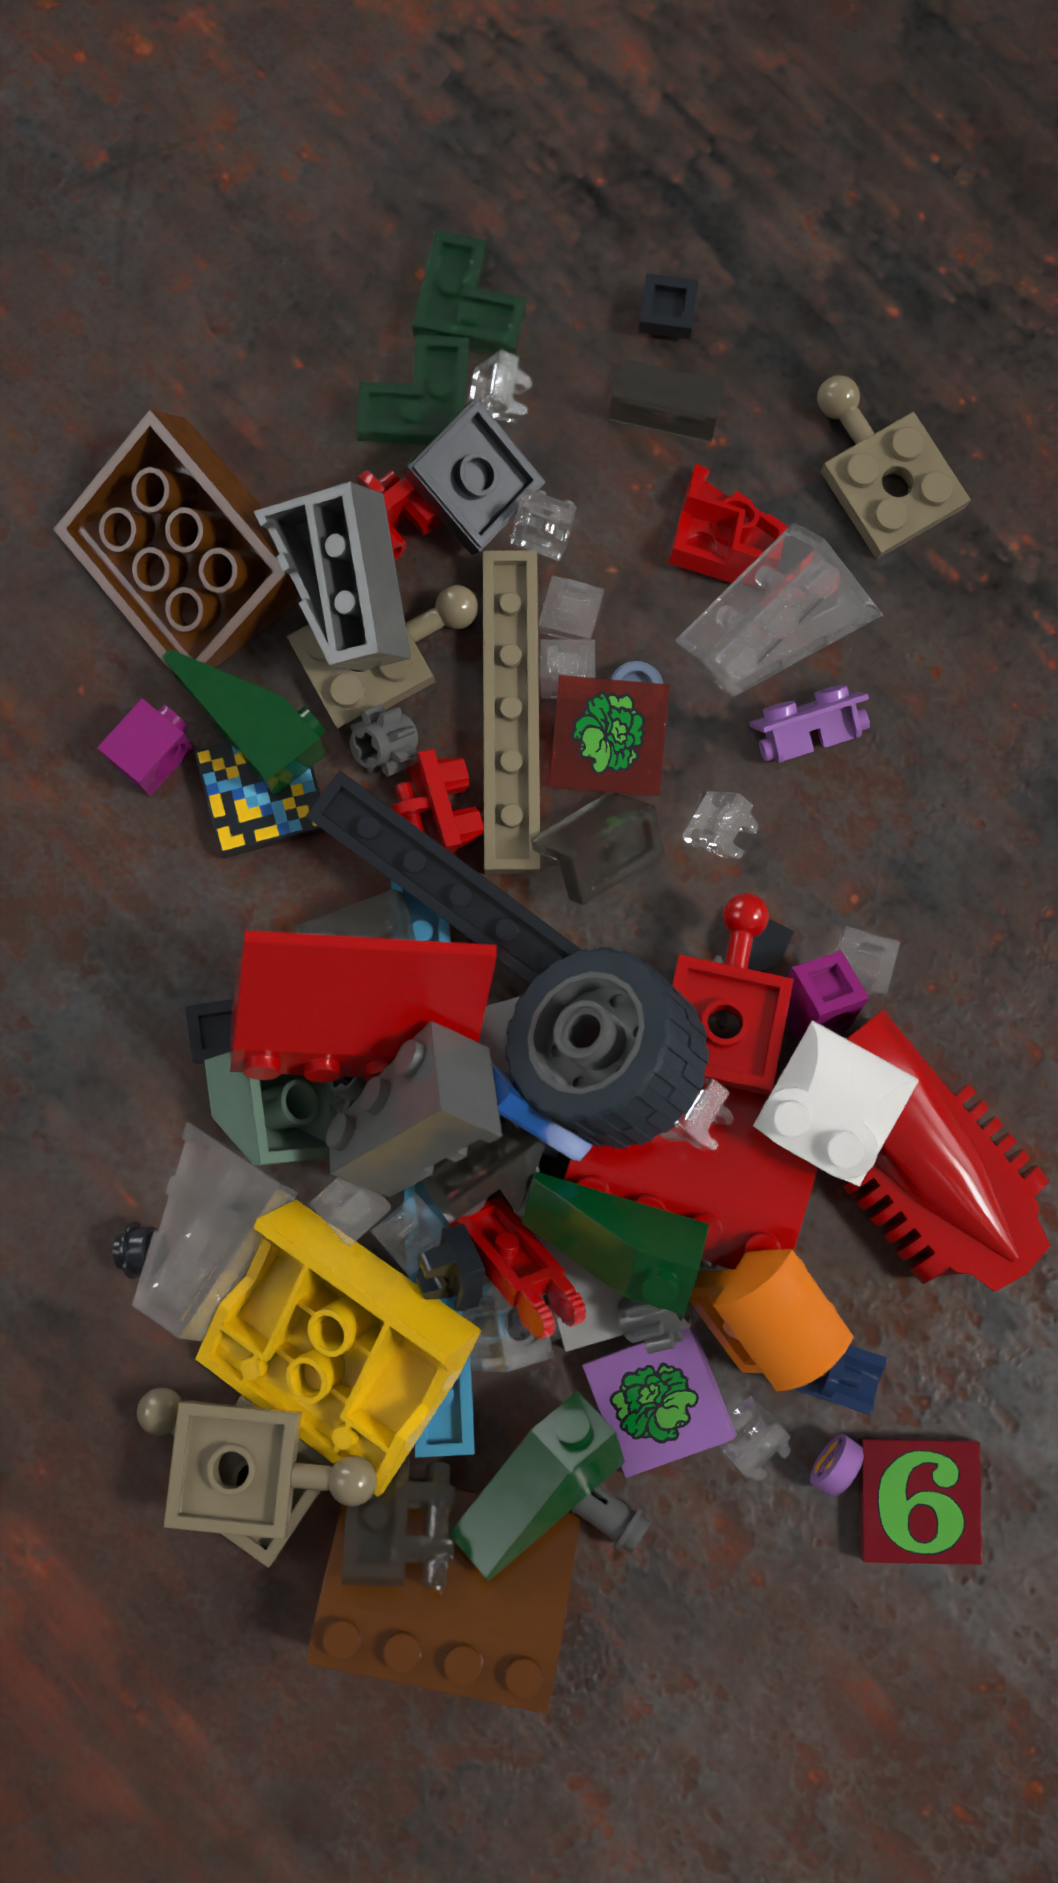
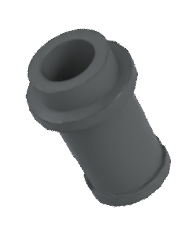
[571,1486,651,1553]

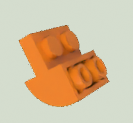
[689,1249,854,1392]

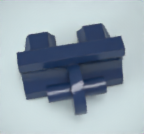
[766,1345,888,1416]

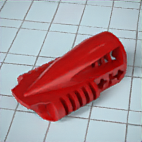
[842,1009,1051,1292]

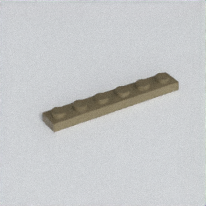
[483,550,540,874]

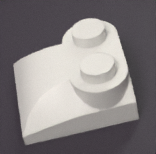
[753,1020,919,1186]

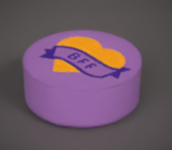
[810,1434,864,1497]

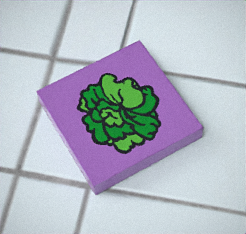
[582,1322,737,1478]

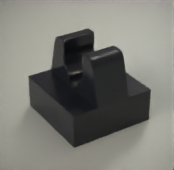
[415,1224,485,1312]

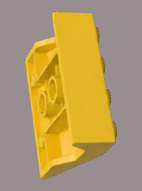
[195,1200,482,1497]

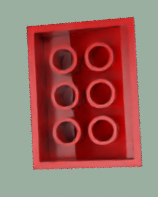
[230,930,497,1082]
[564,1082,818,1270]

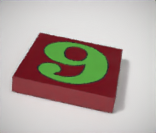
[859,1437,983,1565]

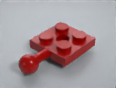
[672,893,794,1096]

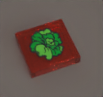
[550,675,670,796]

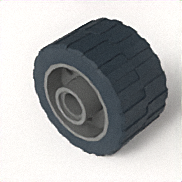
[505,947,709,1149]

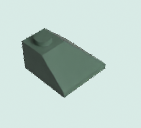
[204,1052,340,1166]

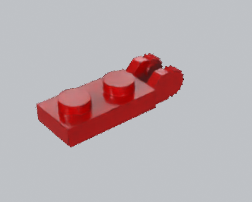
[448,1197,587,1340]

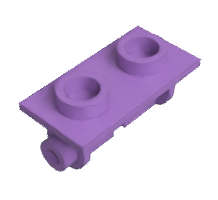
[749,684,870,763]

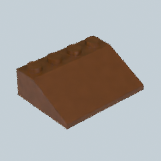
[53,409,300,669]
[306,1475,581,1714]

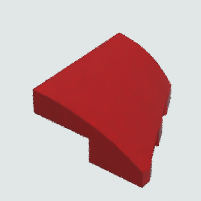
[668,464,790,595]

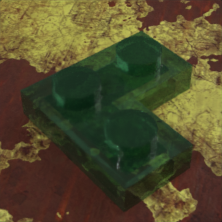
[412,230,527,356]
[356,335,470,445]

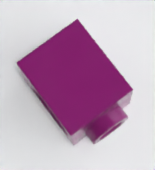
[97,698,194,797]
[786,950,870,1043]

